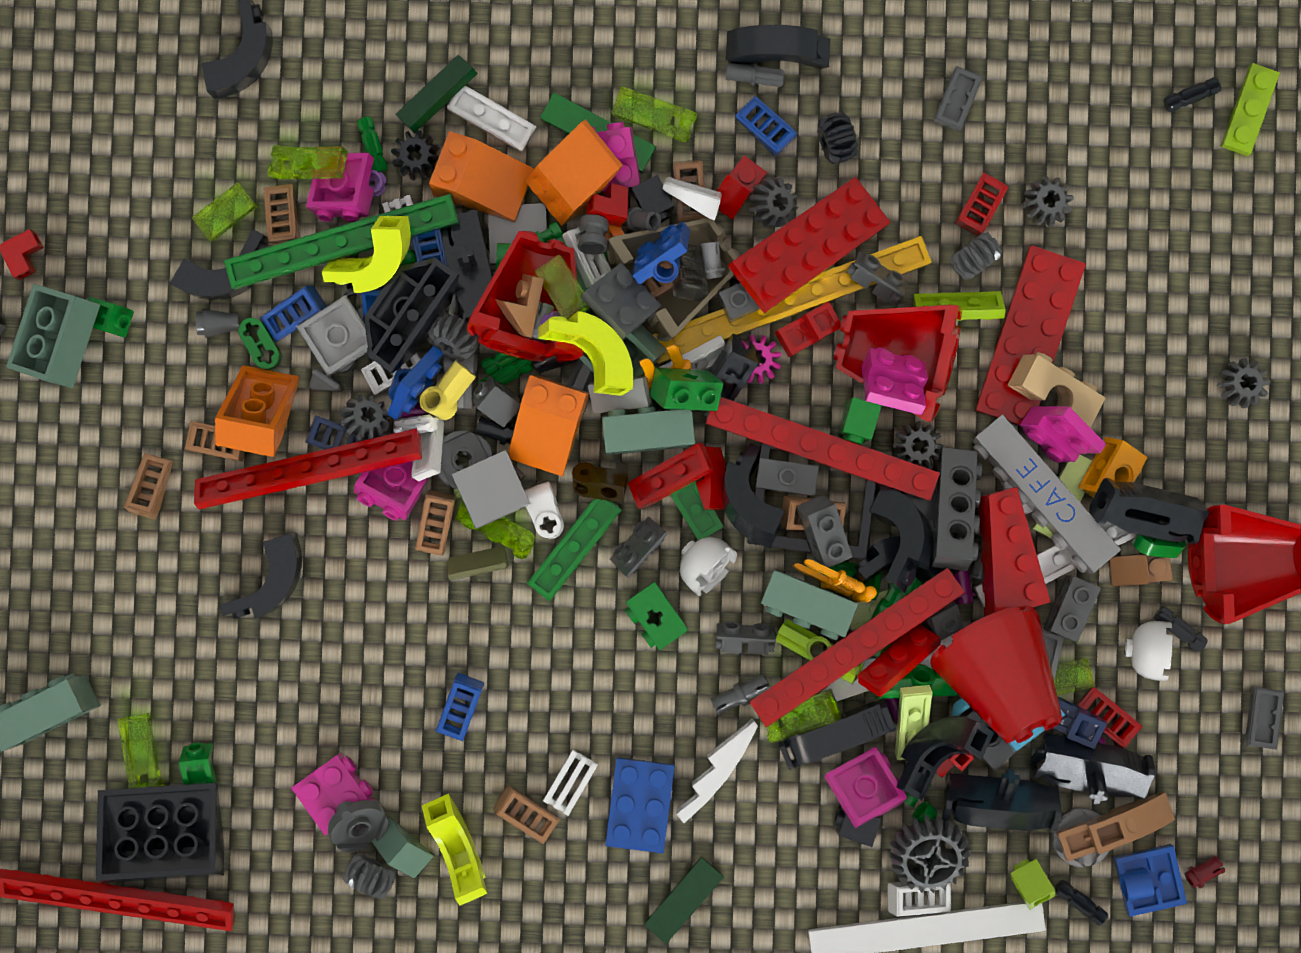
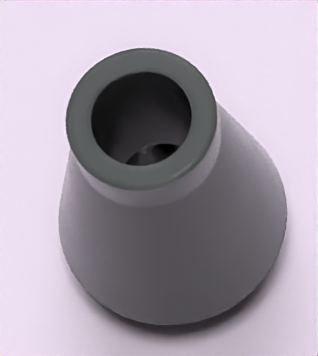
[196,309,239,338]

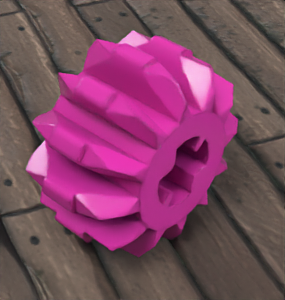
[740,335,781,384]

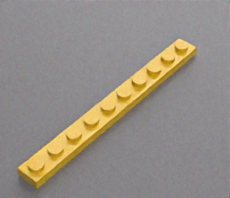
[653,236,932,364]

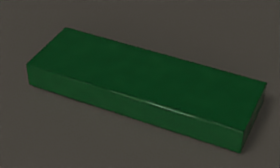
[395,55,478,134]
[644,856,724,944]

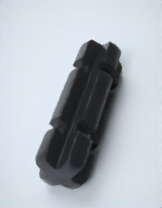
[1163,77,1221,112]
[1154,606,1208,652]
[1055,880,1108,926]

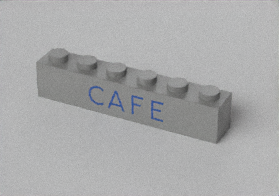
[972,414,1121,574]

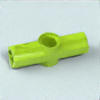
[776,619,865,685]

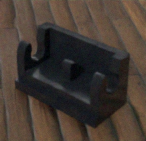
[709,333,759,401]

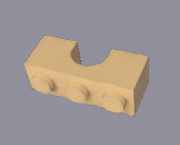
[1007,352,1106,428]

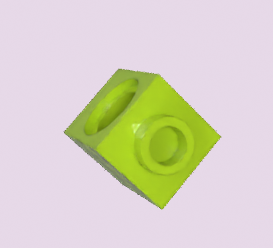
[1010,859,1055,910]

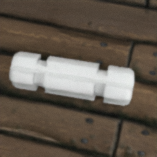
[393,414,439,433]

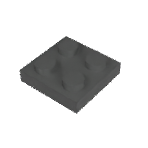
[581,263,662,340]

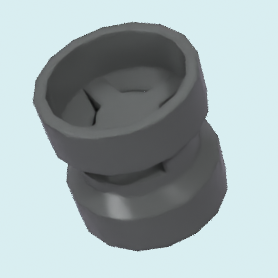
[578,215,609,255]

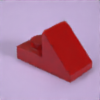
[717,155,767,220]

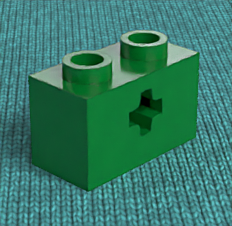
[650,368,724,411]
[837,397,882,445]
[625,581,688,651]

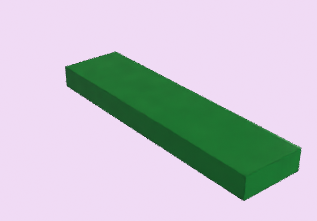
[540,93,656,174]
[527,499,622,601]

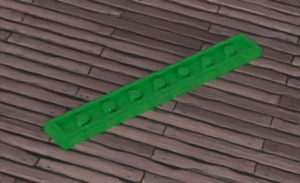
[224,194,460,290]

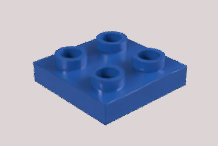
[632,221,690,285]
[387,346,443,420]
[1114,844,1187,917]

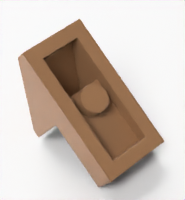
[495,274,544,338]
[1109,553,1172,586]

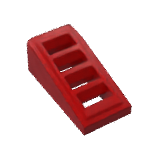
[954,172,1009,236]
[1077,686,1142,748]

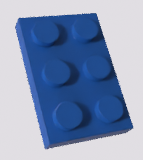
[605,757,675,854]

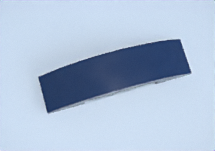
[1053,697,1107,749]

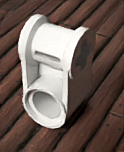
[525,481,564,539]

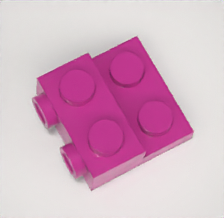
[592,122,641,192]
[306,153,374,222]
[862,348,928,415]
[1020,406,1106,463]
[354,461,430,521]
[824,747,907,828]
[291,752,374,836]

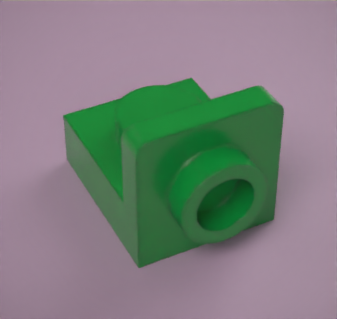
[88,296,134,338]
[178,742,217,785]

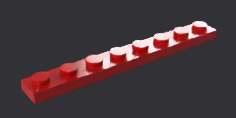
[706,397,940,501]
[194,428,422,510]
[749,568,965,728]
[0,869,235,932]

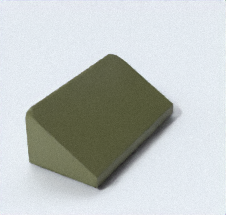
[448,546,509,581]

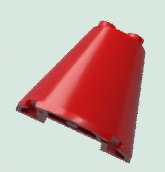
[467,231,584,362]
[834,305,962,422]
[1188,505,1301,624]
[930,606,1062,744]

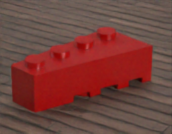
[978,487,1051,617]

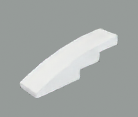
[676,718,758,823]

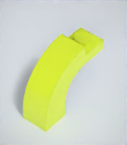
[322,216,411,293]
[538,311,633,396]
[422,793,487,906]

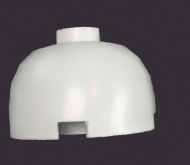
[680,537,737,596]
[1125,621,1172,681]

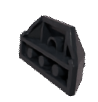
[364,257,460,373]

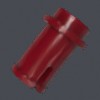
[1184,855,1225,889]

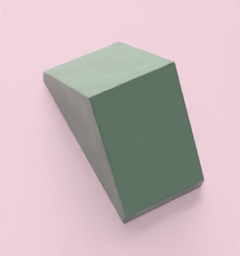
[371,817,434,878]

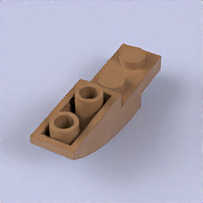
[1056,791,1175,861]

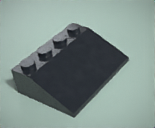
[96,783,224,883]

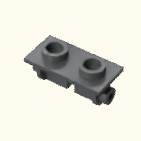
[846,251,908,304]
[715,621,776,655]

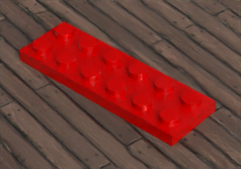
[728,177,891,314]
[974,245,1086,427]

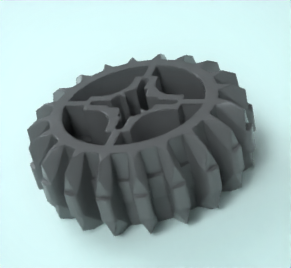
[889,814,970,893]

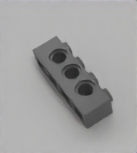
[932,447,982,571]

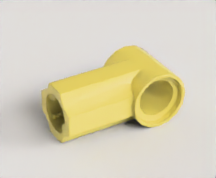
[419,360,476,420]

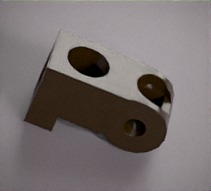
[572,462,629,503]

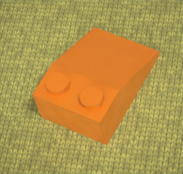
[525,119,623,226]
[429,131,534,223]
[215,365,299,457]
[508,374,589,477]

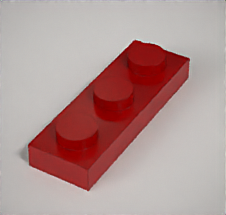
[628,443,714,509]
[857,624,941,698]

